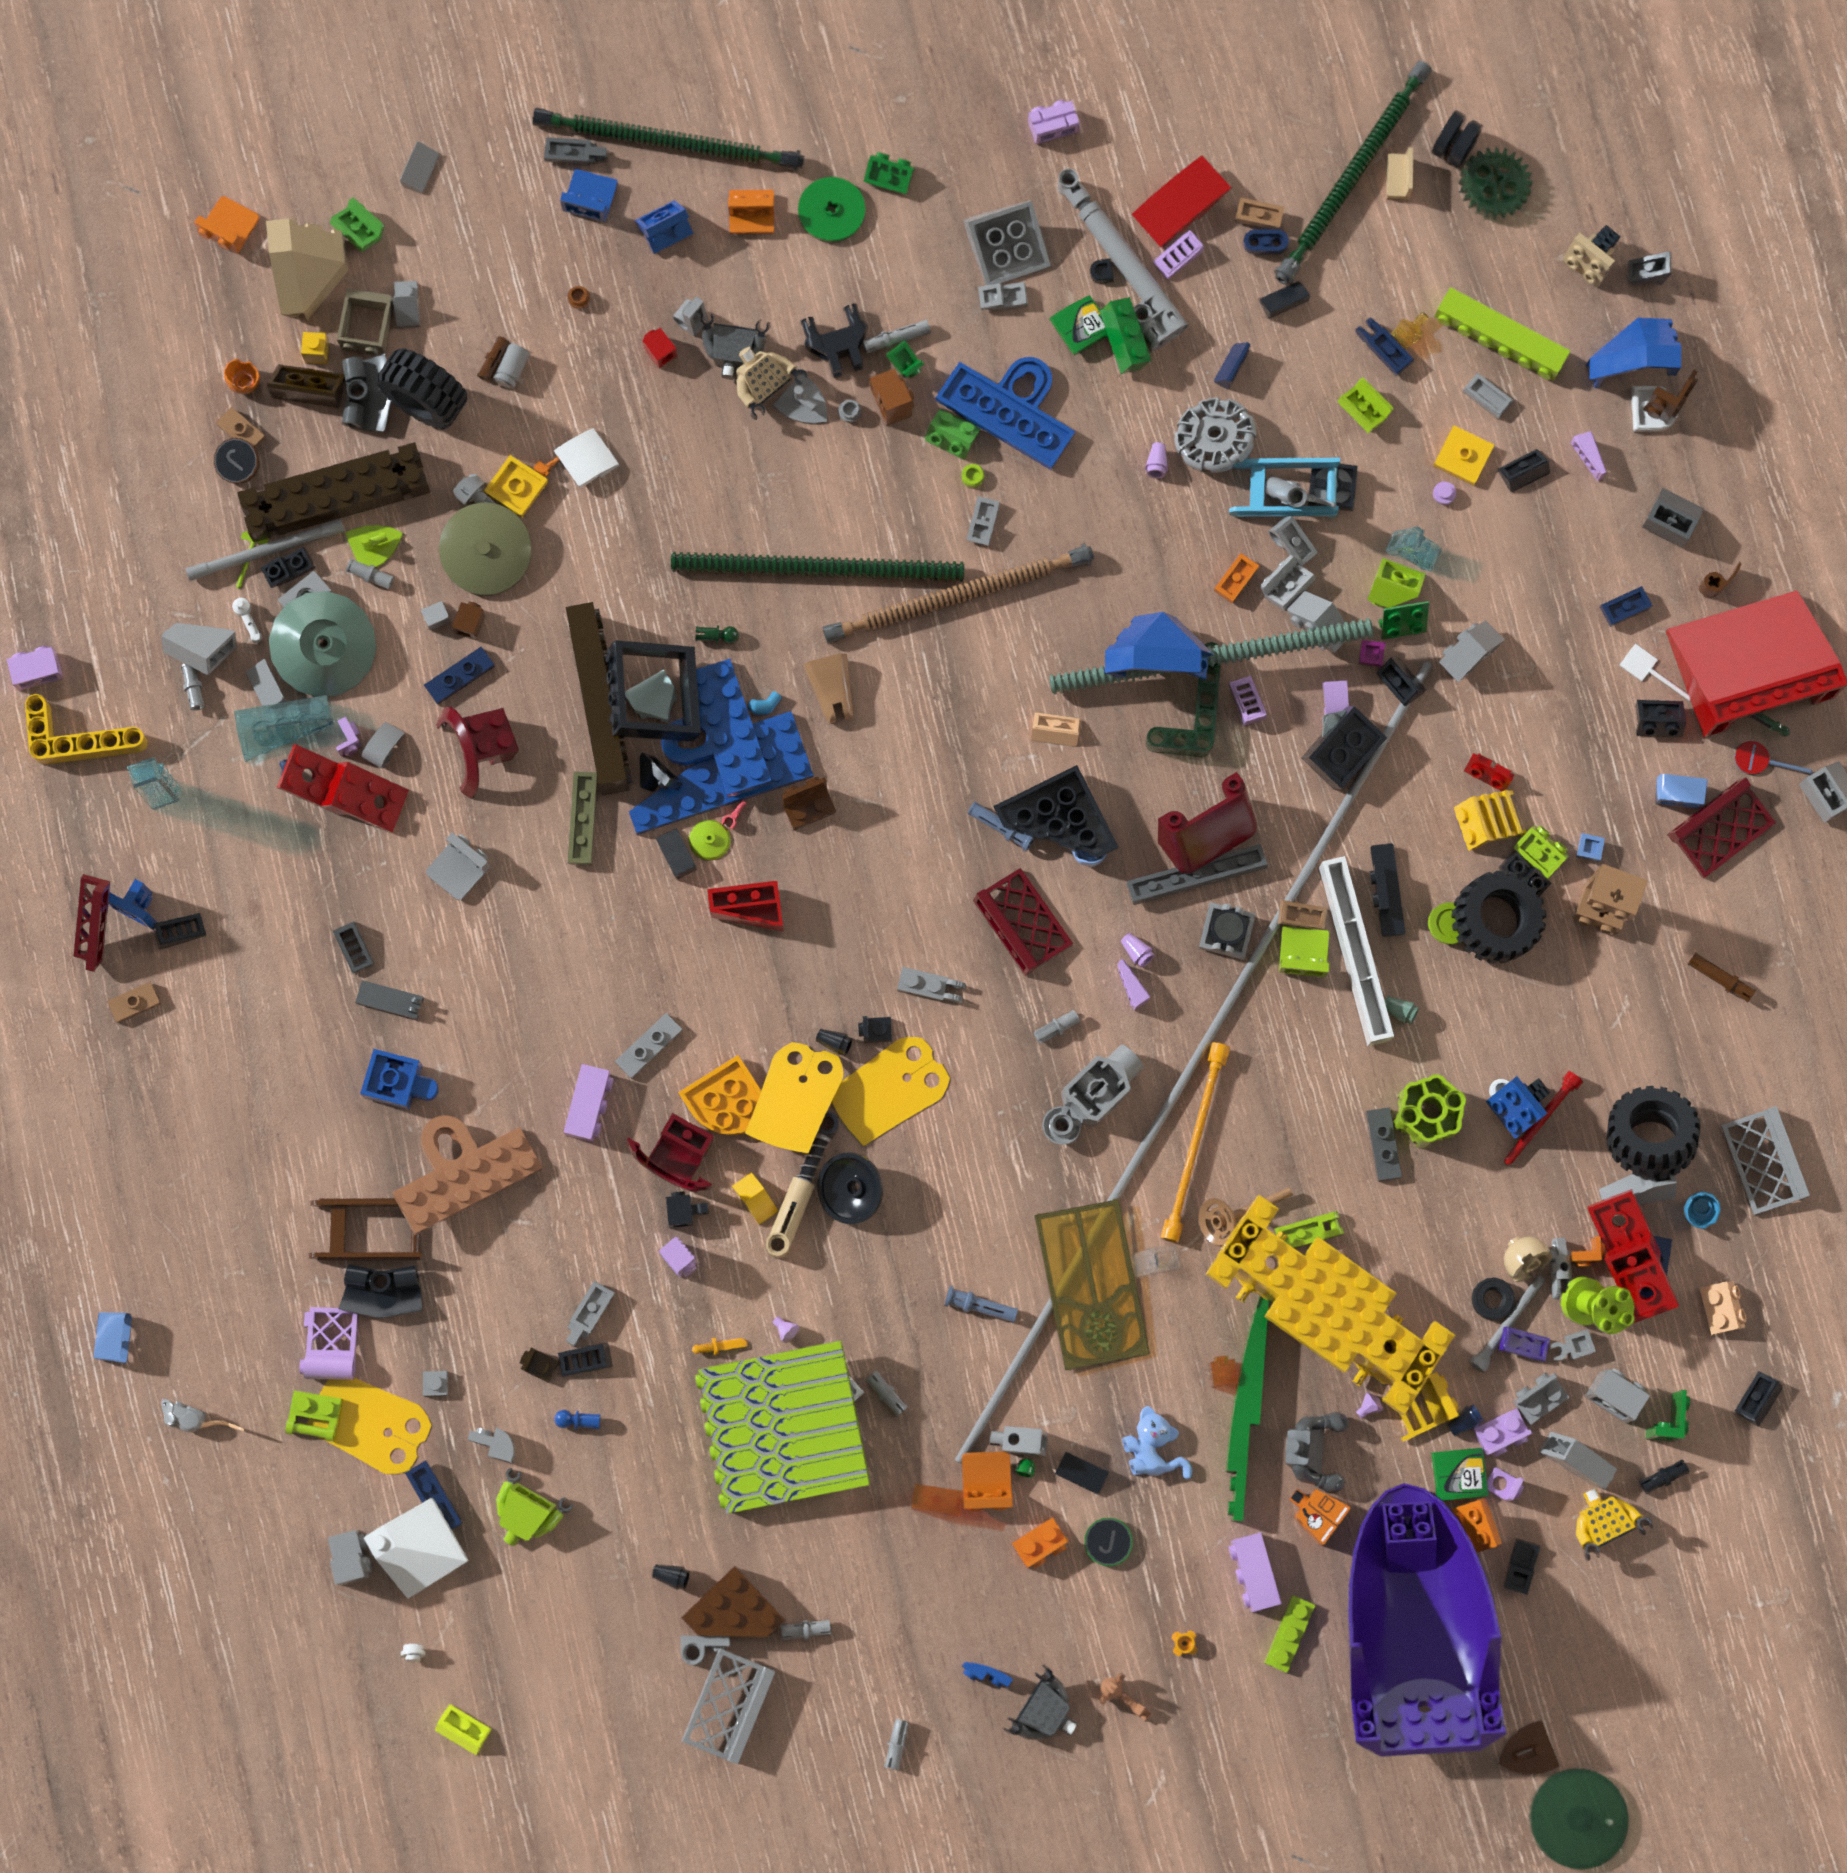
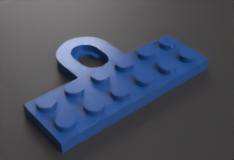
[935,357,1075,470]
[661,659,772,798]

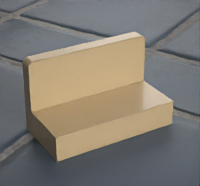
[1386,148,1413,200]

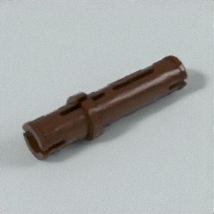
[1687,952,1756,1003]

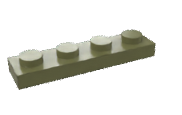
[568,771,598,865]

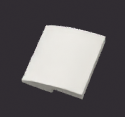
[554,428,619,489]

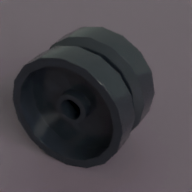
[1431,110,1483,169]

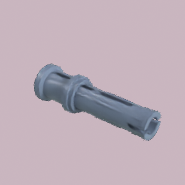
[968,801,1035,852]
[944,1285,1018,1323]

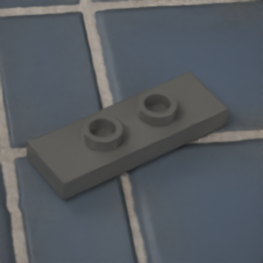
[1366,1107,1402,1181]

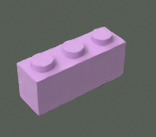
[563,1064,614,1142]
[1228,1532,1281,1612]

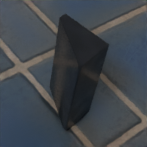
[1259,281,1310,319]
[1498,449,1550,492]
[1376,657,1426,706]
[1734,1371,1783,1427]
[1055,1451,1109,1495]

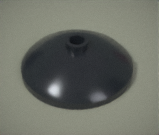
[817,1152,883,1224]

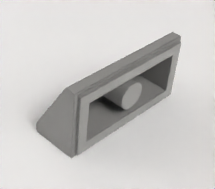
[400,141,440,194]
[246,659,287,713]

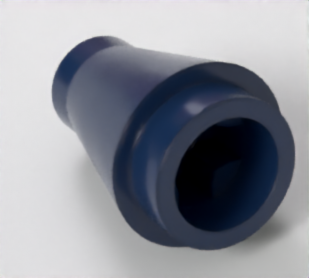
[1447,1404,1484,1436]

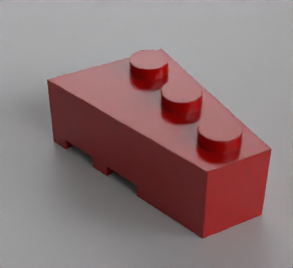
[707,881,784,932]

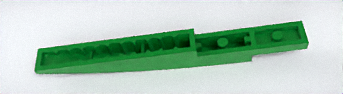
[1225,1295,1269,1522]

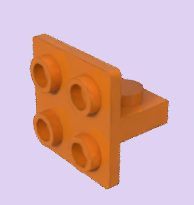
[728,189,774,234]
[1450,1497,1502,1553]

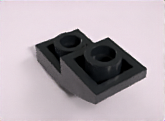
[261,547,316,588]
[1498,851,1552,898]

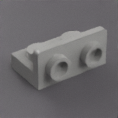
[1512,1372,1570,1425]

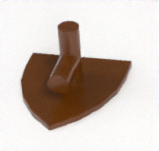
[1498,1720,1560,1774]

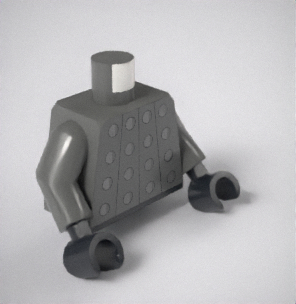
[700,312,771,380]
[1003,1664,1077,1740]

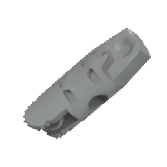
[1550,1238,1573,1299]

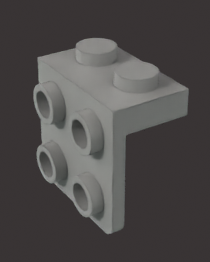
[426,832,491,901]

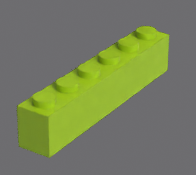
[1434,287,1571,381]

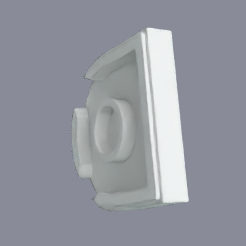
[1631,386,1678,432]

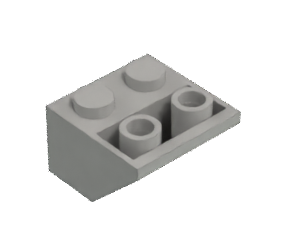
[1799,761,1847,823]

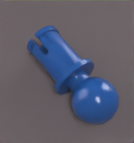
[554,1409,601,1430]

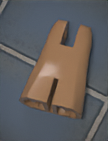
[803,653,853,724]

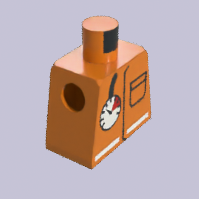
[1289,1488,1351,1546]

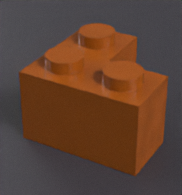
[869,368,915,426]

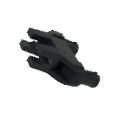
[800,303,868,378]

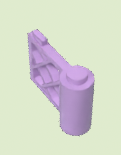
[300,1307,359,1380]

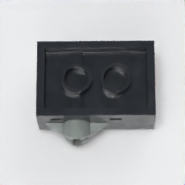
[1301,706,1387,789]

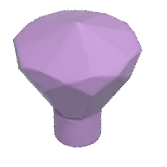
[773,1316,800,1343]
[1356,1392,1383,1419]

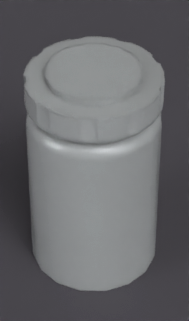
[494,344,530,389]

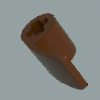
[1699,561,1741,598]

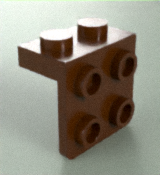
[1643,369,1698,423]

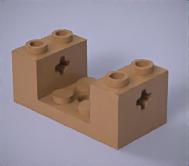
[1573,864,1648,935]

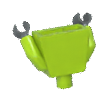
[496,1468,573,1546]

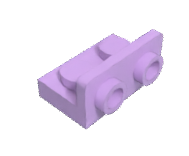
[1473,1408,1532,1457]

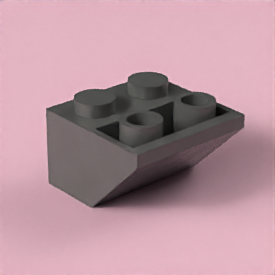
[1642,488,1704,548]

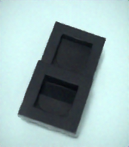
[1503,1538,1540,1595]

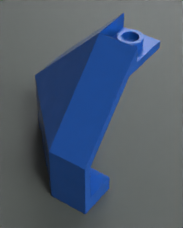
[1586,318,1681,388]
[1105,612,1214,680]

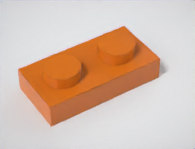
[1214,553,1259,604]

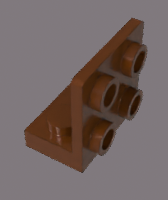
[782,777,836,831]

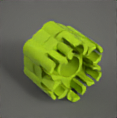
[1393,1074,1466,1149]

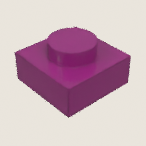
[1358,640,1385,667]

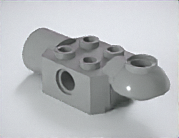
[1042,1044,1144,1145]

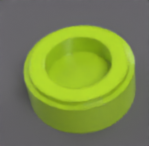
[961,464,984,488]

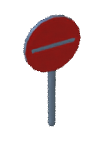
[1735,741,1813,775]

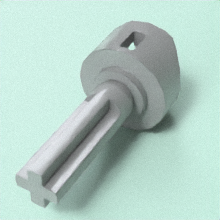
[453,474,496,505]

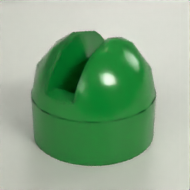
[1015,1458,1035,1478]

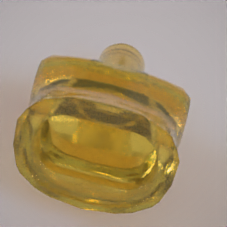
[1390,312,1428,350]

